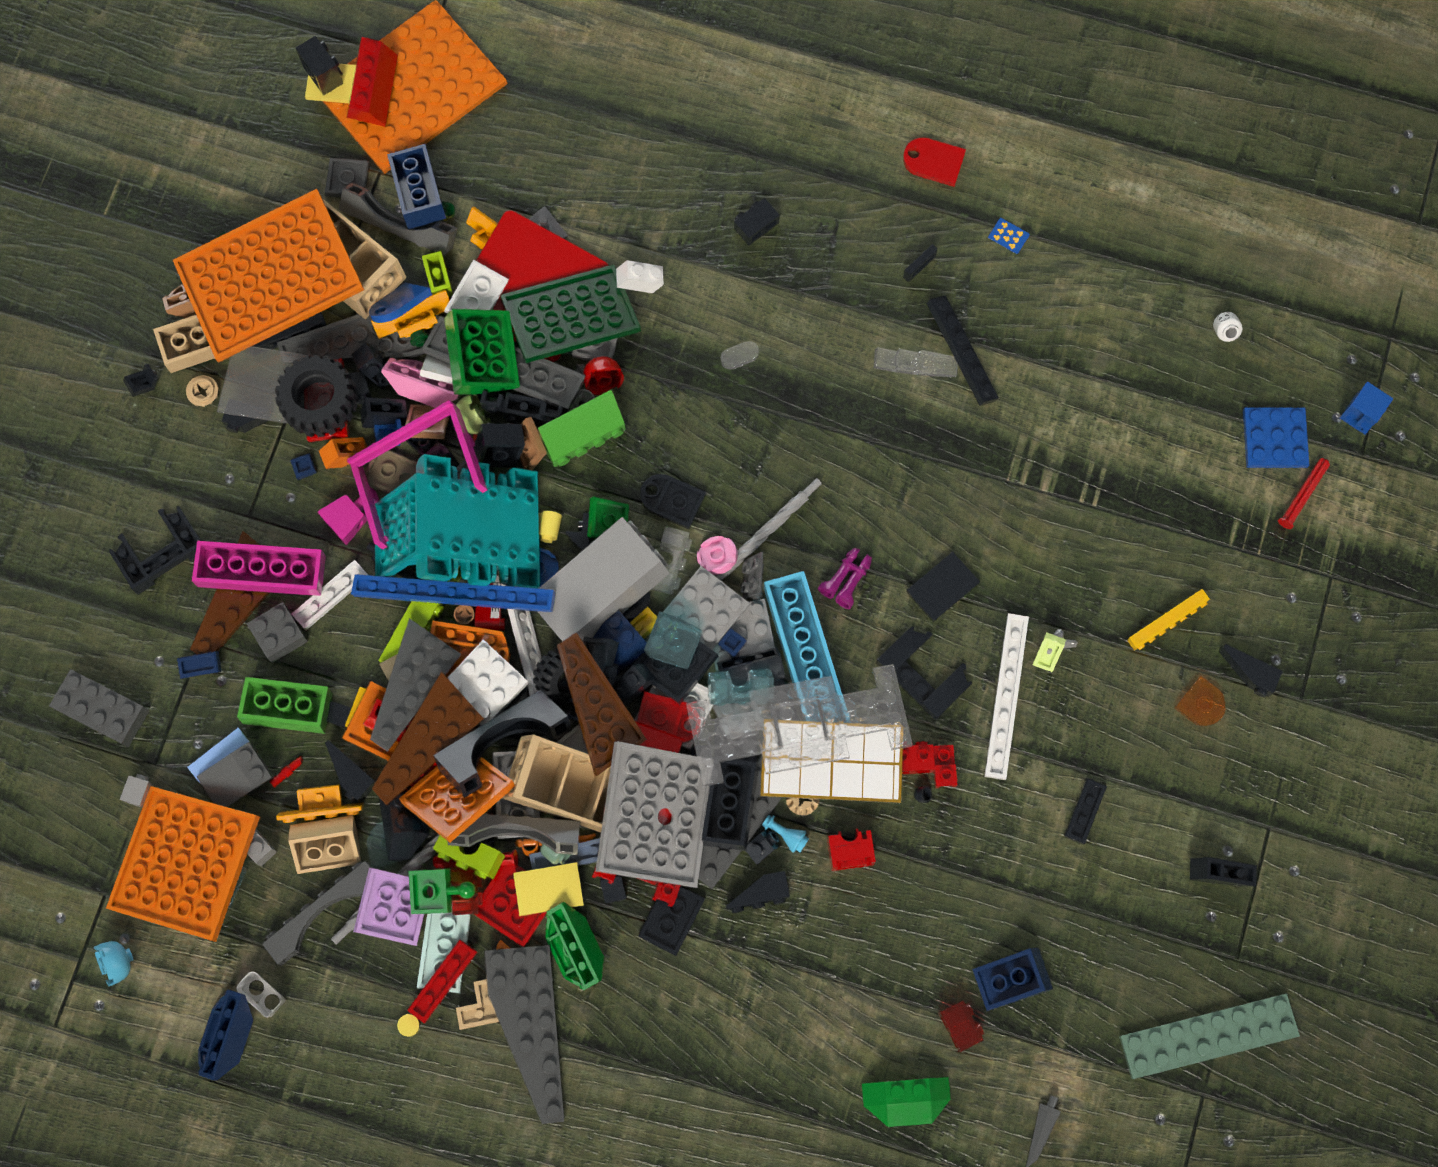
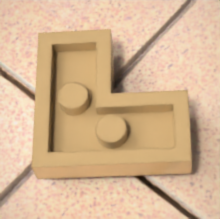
[456,979,499,1030]

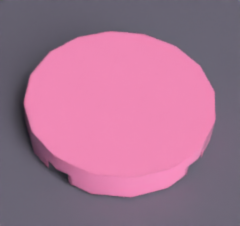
[697,536,738,575]

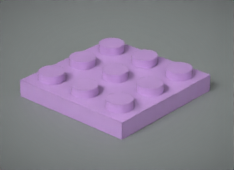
[353,868,431,946]

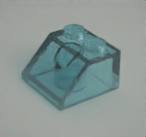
[644,611,703,669]

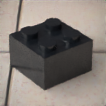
[296,36,343,96]
[473,423,525,468]

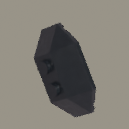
[376,779,430,861]

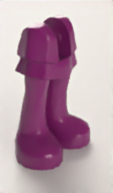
[818,547,872,609]

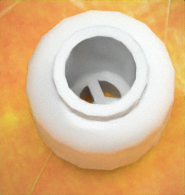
[1213,312,1242,342]

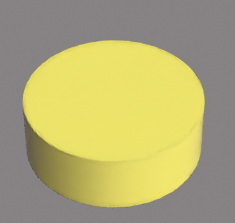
[397,1014,420,1037]

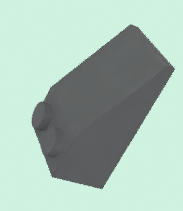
[196,742,274,807]

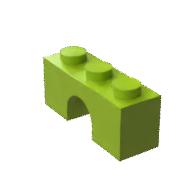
[433,835,505,879]

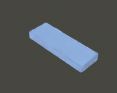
[187,728,250,784]

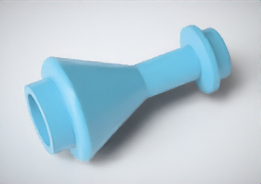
[762,815,809,853]

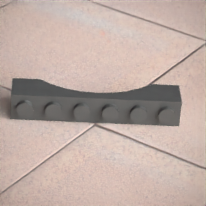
[339,182,458,256]
[448,813,580,855]
[262,861,372,965]

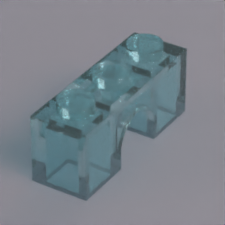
[708,669,774,706]

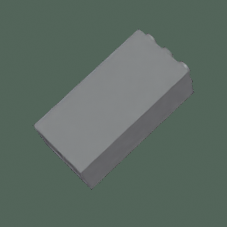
[537,517,670,645]

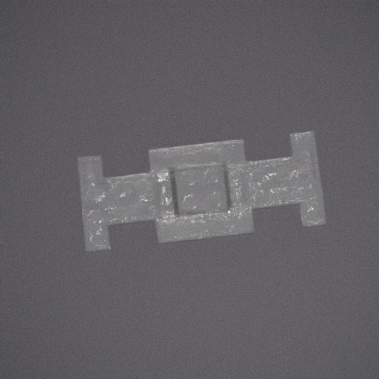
[686,664,913,787]

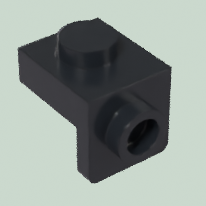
[123,364,158,397]
[746,829,782,864]

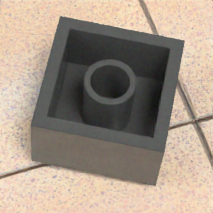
[247,602,308,663]

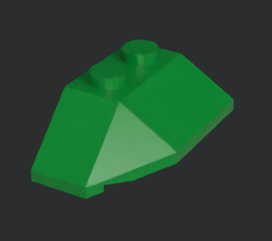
[545,902,604,990]
[861,1077,951,1127]

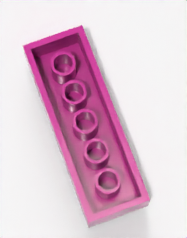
[192,541,326,596]

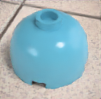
[94,941,133,986]

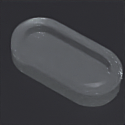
[721,341,759,370]

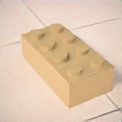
[153,315,215,373]

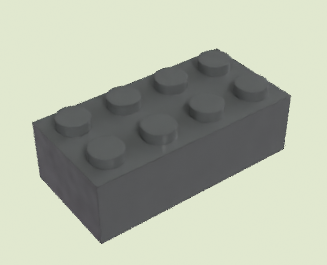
[49,669,149,747]

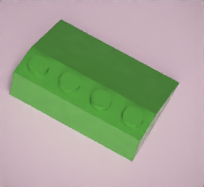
[538,390,626,467]

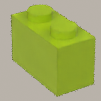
[422,251,453,297]

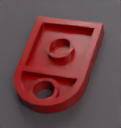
[903,138,966,187]
[637,692,701,744]

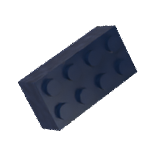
[387,144,446,229]

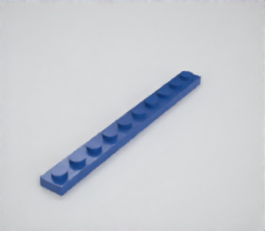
[351,574,556,612]

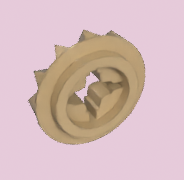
[186,375,219,407]
[786,797,819,815]

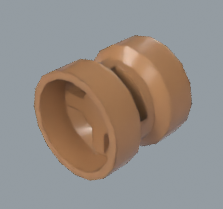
[454,605,475,627]

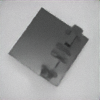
[741,552,764,601]

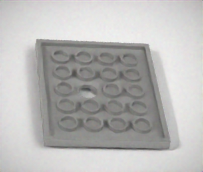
[596,741,714,888]

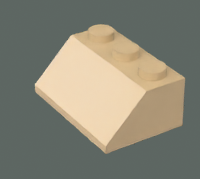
[288,815,361,874]

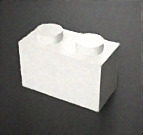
[616,260,664,293]

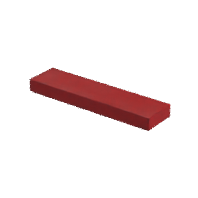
[407,939,478,1024]

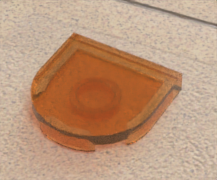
[1174,676,1226,726]

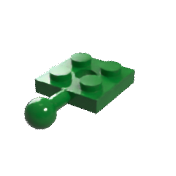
[408,869,476,914]

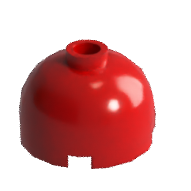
[583,356,624,395]

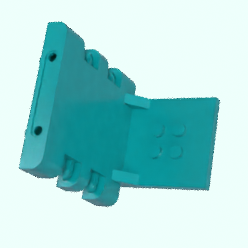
[375,454,540,589]

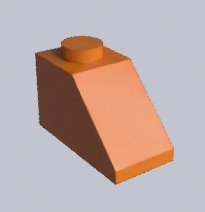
[319,437,367,469]

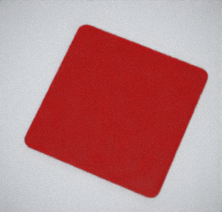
[476,210,609,362]

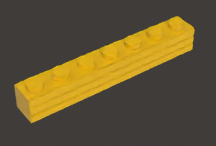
[1127,589,1210,651]

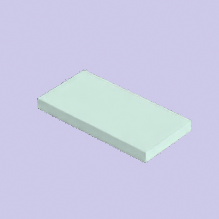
[417,904,472,993]

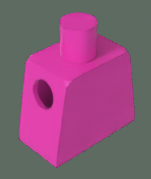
[318,495,367,545]

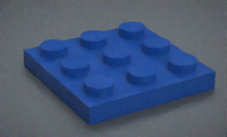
[1243,408,1309,468]

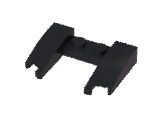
[109,506,202,595]
[876,626,972,720]

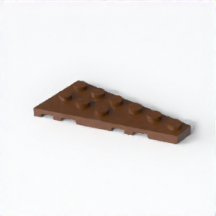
[190,531,270,655]
[557,633,647,776]
[372,672,484,805]

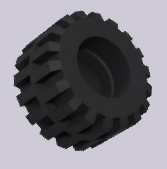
[533,648,572,706]

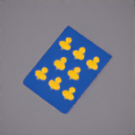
[988,217,1030,254]

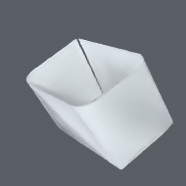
[237,972,286,1018]

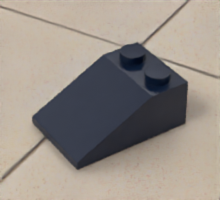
[586,610,650,675]
[972,948,1053,1011]

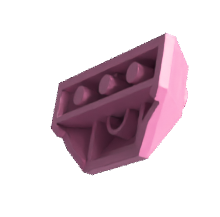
[382,358,459,408]

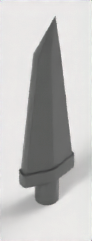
[1026,1095,1061,1167]

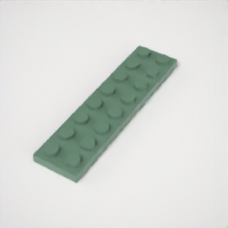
[1119,993,1300,1079]

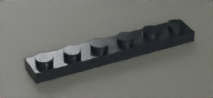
[926,295,999,406]

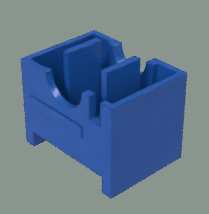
[1340,382,1393,435]

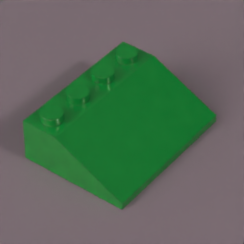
[444,309,520,395]

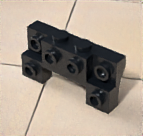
[480,391,567,428]
[566,637,619,722]

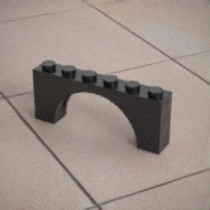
[433,690,572,798]

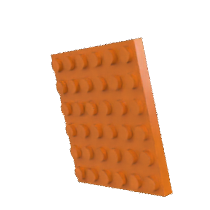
[106,786,260,942]

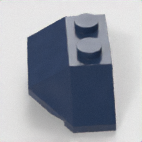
[198,990,253,1081]

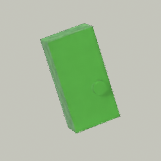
[237,677,333,734]

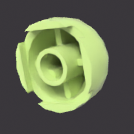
[456,395,491,434]

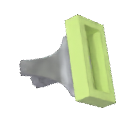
[1033,629,1078,672]

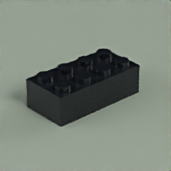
[701,757,759,851]

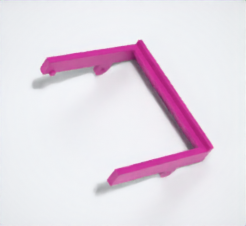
[347,400,488,550]

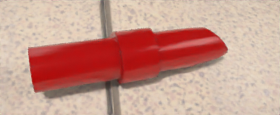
[269,756,303,787]

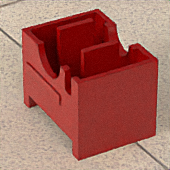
[827,829,876,871]

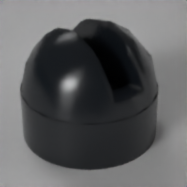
[914,786,932,803]

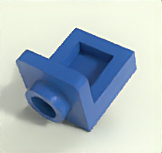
[374,419,403,446]

